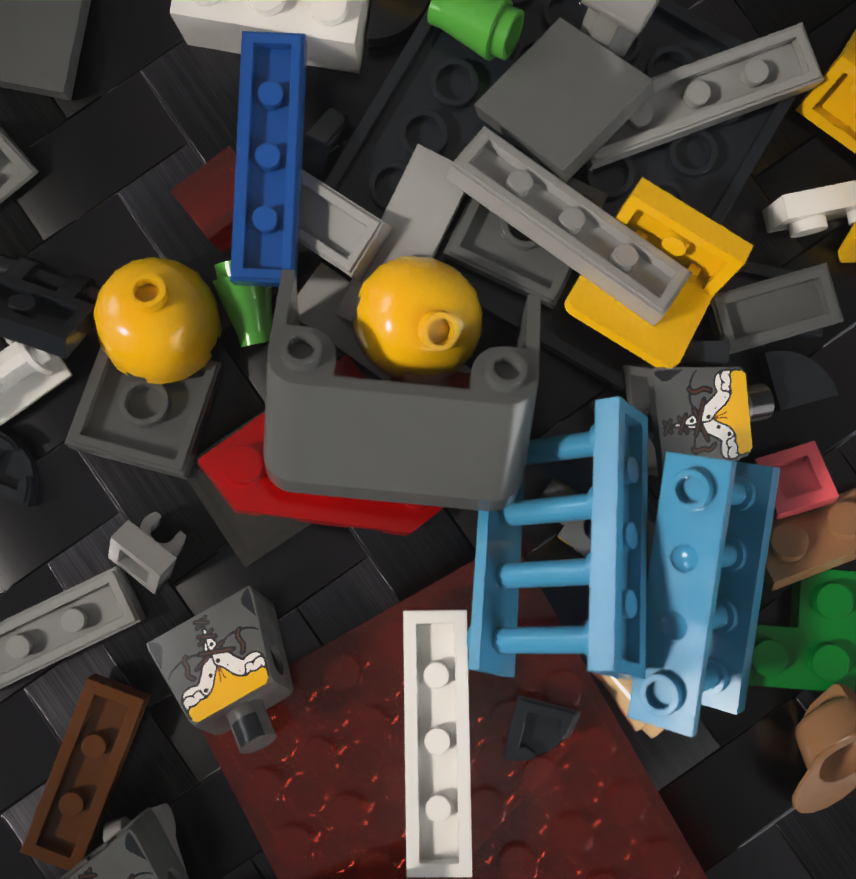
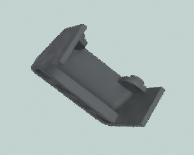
[263,269,541,511]

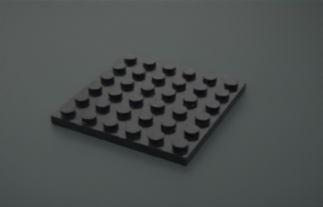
[324,0,797,392]

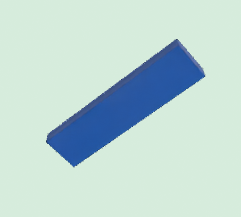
[230,31,307,287]

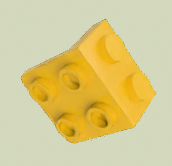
[564,177,754,369]

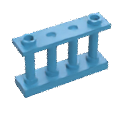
[467,396,648,680]
[627,452,781,737]

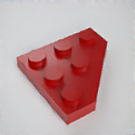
[198,354,444,536]

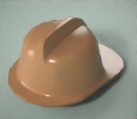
[792,683,856,813]

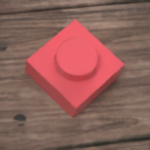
[754,441,839,521]

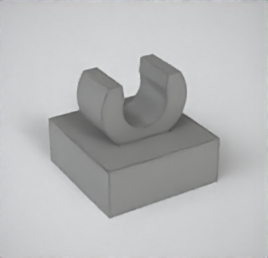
[108,512,186,595]

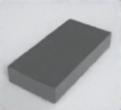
[706,262,844,355]

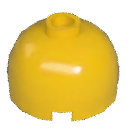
[353,256,483,383]
[93,257,222,385]

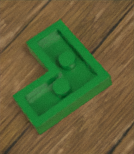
[748,568,856,693]

